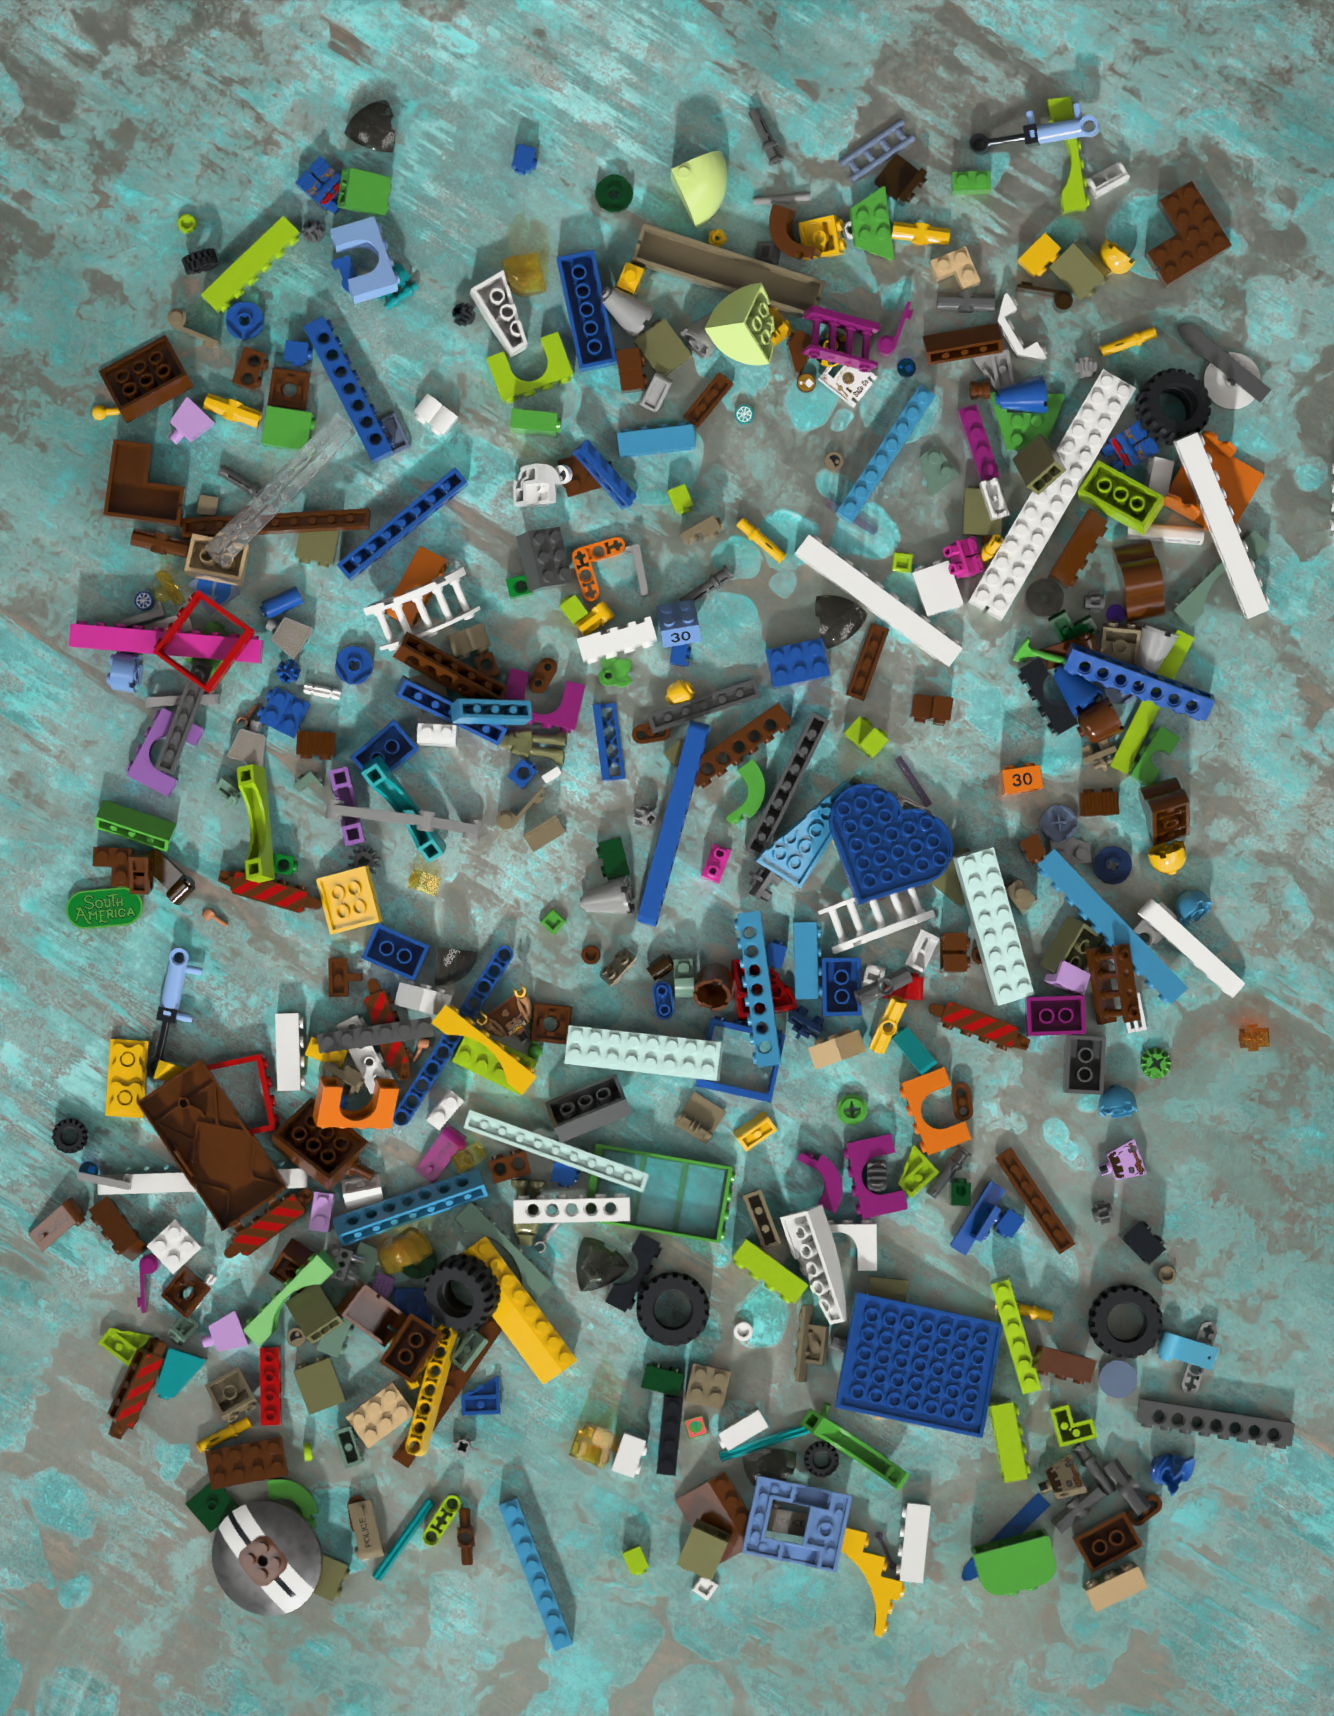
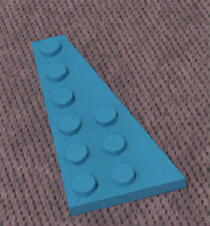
[753,781,852,889]

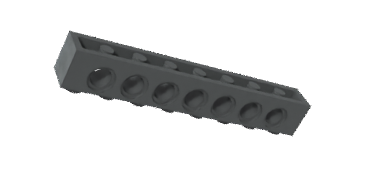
[745,712,830,857]
[1137,1398,1295,1449]

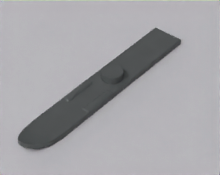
[1177,324,1271,403]

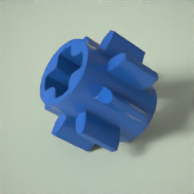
[276,659,301,683]

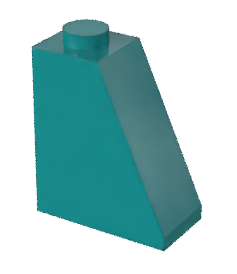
[891,1026,937,1075]
[155,1347,207,1400]

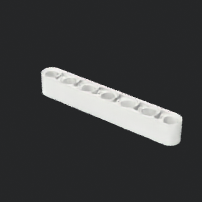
[1137,898,1245,998]

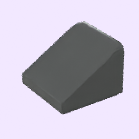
[755,242,781,264]

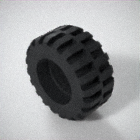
[1134,368,1212,446]
[423,1254,501,1332]
[636,1272,710,1347]
[1087,1284,1163,1359]

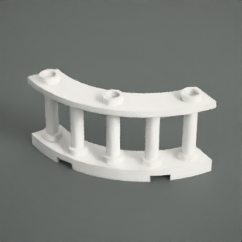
[363,567,481,651]
[818,888,936,954]

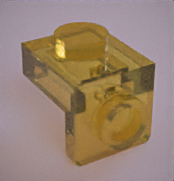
[408,869,441,896]

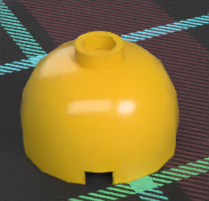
[1098,239,1136,275]
[1147,841,1187,875]

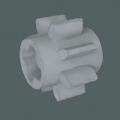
[1074,357,1098,378]
[632,804,656,829]
[452,1434,475,1458]

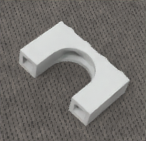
[799,1220,877,1271]

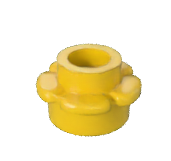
[708,229,727,248]

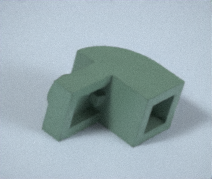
[673,958,694,998]

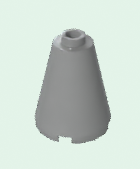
[601,286,654,336]
[680,311,717,359]
[1137,622,1179,673]
[580,876,635,914]

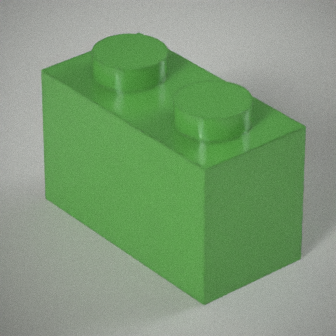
[951,171,991,195]

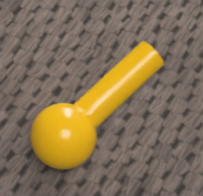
[92,405,121,420]

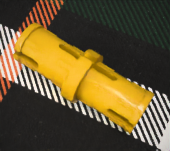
[980,534,1003,567]

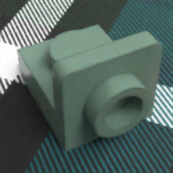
[167,1315,199,1346]

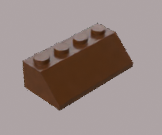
[1047,508,1108,589]

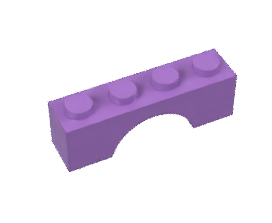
[329,766,366,847]

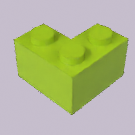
[843,716,889,760]
[1048,1403,1097,1447]

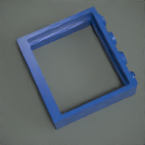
[696,1016,786,1103]

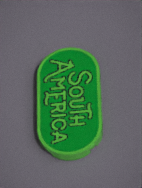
[66,887,143,929]

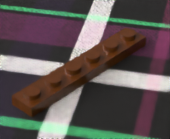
[995,1147,1075,1255]

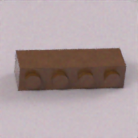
[922,323,1003,365]

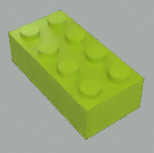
[1078,460,1164,535]
[452,1036,539,1096]
[732,1238,808,1304]
[988,1399,1030,1483]

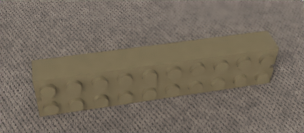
[632,223,825,321]

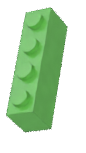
[94,800,176,852]

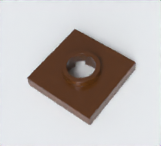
[268,367,311,411]
[530,1003,572,1045]
[161,1265,211,1319]

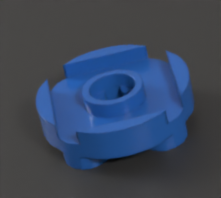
[226,302,264,341]
[335,646,373,685]

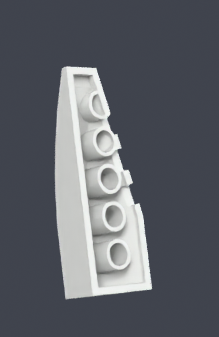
[780,1205,847,1325]

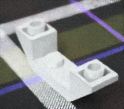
[997,293,1047,363]

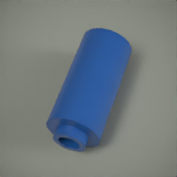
[259,586,304,619]

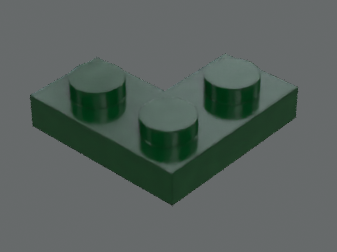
[1048,609,1100,642]

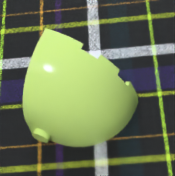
[671,151,728,229]
[705,283,775,365]

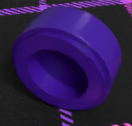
[1106,604,1125,623]

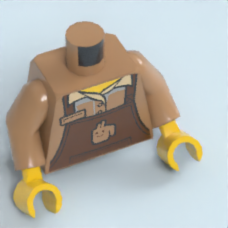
[474,983,532,1042]

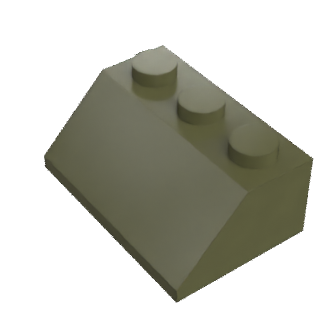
[1039,915,1105,974]

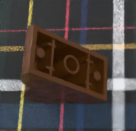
[1111,540,1165,622]
[1138,777,1190,846]

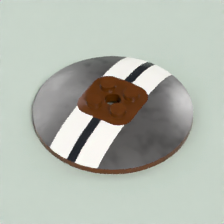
[212,1500,323,1616]

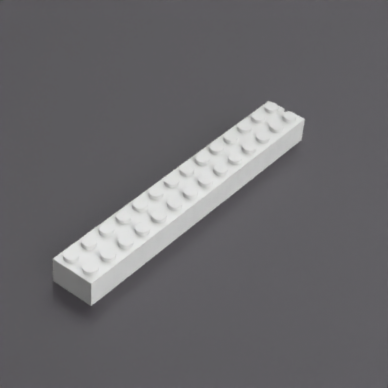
[968,369,1136,621]

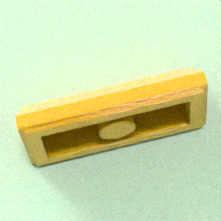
[153,1060,186,1082]
[733,1111,777,1152]

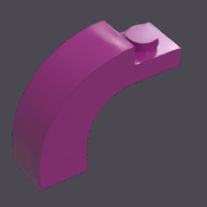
[797,1151,843,1213]

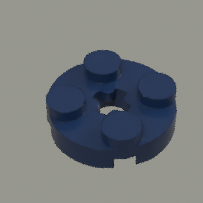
[1093,846,1132,885]

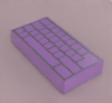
[371,1272,396,1300]

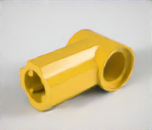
[576,601,616,636]

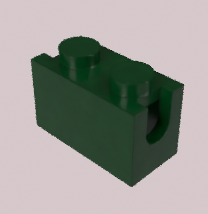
[596,837,630,881]
[948,1178,971,1206]
[641,1361,684,1397]

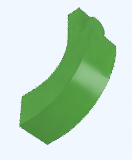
[725,759,765,825]
[267,1478,319,1529]

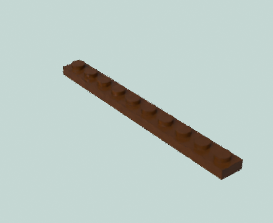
[181,508,371,539]
[392,1316,502,1468]

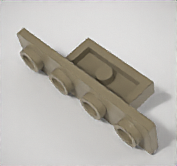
[794,1305,829,1382]

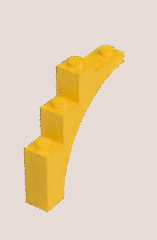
[841,1526,906,1637]

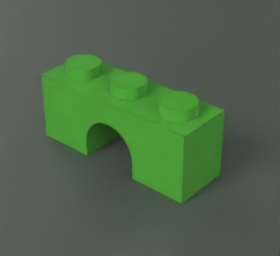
[1129,726,1180,786]

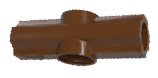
[130,529,190,558]

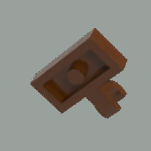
[328,958,363,997]

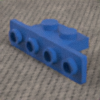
[950,1181,1005,1255]

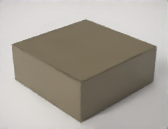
[196,494,219,517]

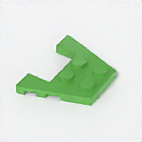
[990,392,1065,451]

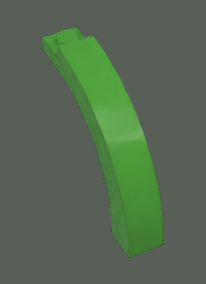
[800,1408,910,1491]

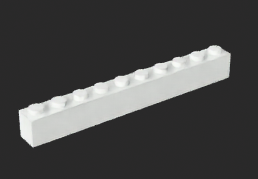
[1173,432,1270,619]
[795,535,963,668]

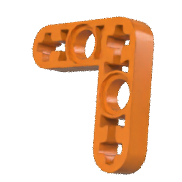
[572,537,625,602]

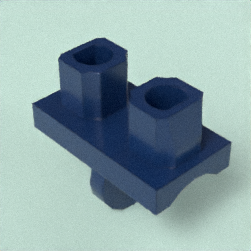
[787,1005,824,1039]

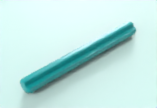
[719,1425,811,1462]
[372,1498,435,1581]

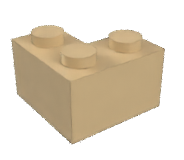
[929,246,980,291]
[808,1029,866,1070]

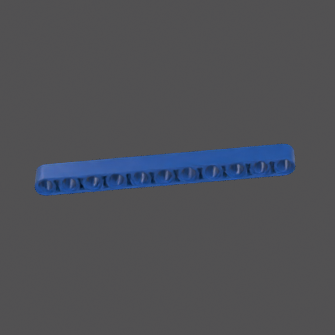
[637,720,710,927]
[393,946,513,1126]

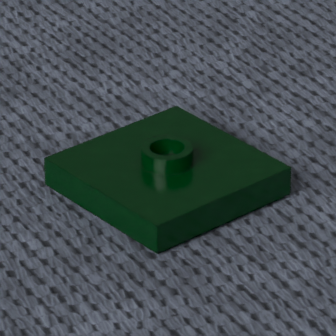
[185,1482,240,1533]

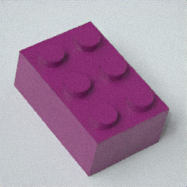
[1025,995,1086,1036]

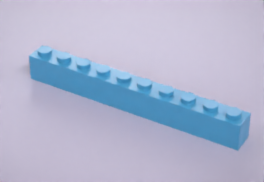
[1037,849,1188,1005]

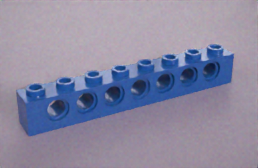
[303,316,395,464]
[337,468,468,582]
[1063,642,1215,721]

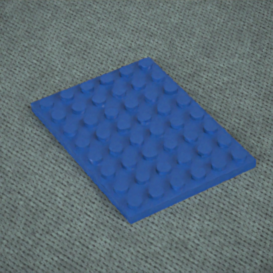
[834,1292,1003,1438]

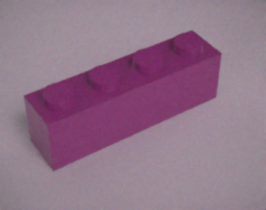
[957,404,1000,482]

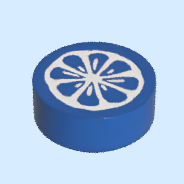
[134,591,154,611]

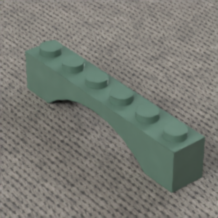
[1172,529,1271,628]
[454,1202,552,1301]
[316,1241,385,1358]

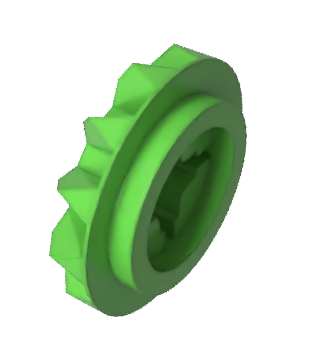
[1140,1048,1171,1079]
[837,1094,867,1125]

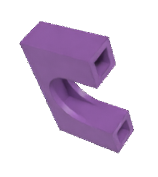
[126,707,205,798]

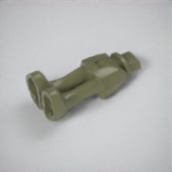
[500,729,568,766]
[511,1179,547,1246]

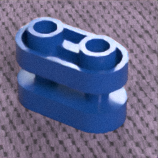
[652,981,674,1020]

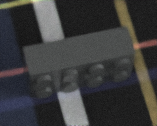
[545,1074,632,1143]

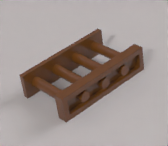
[1086,943,1141,1025]

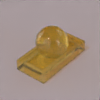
[154,570,186,606]
[450,1141,487,1174]

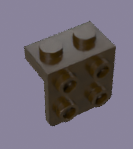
[874,154,928,207]

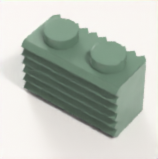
[334,1425,364,1469]

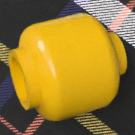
[665,679,695,705]

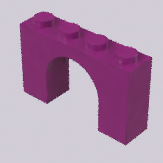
[503,668,585,734]
[843,1133,908,1219]

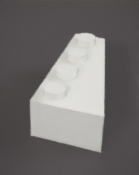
[470,270,528,358]
[577,616,657,664]

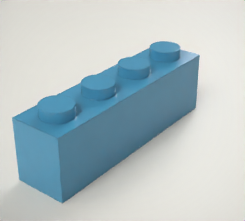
[617,422,696,458]
[451,699,532,725]
[793,922,822,1000]

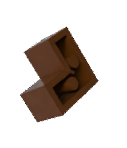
[616,347,648,394]
[910,694,954,726]
[92,847,135,888]

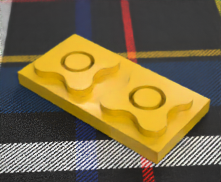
[105,1039,149,1118]

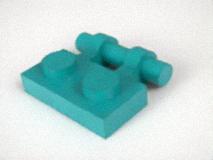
[378,262,419,310]

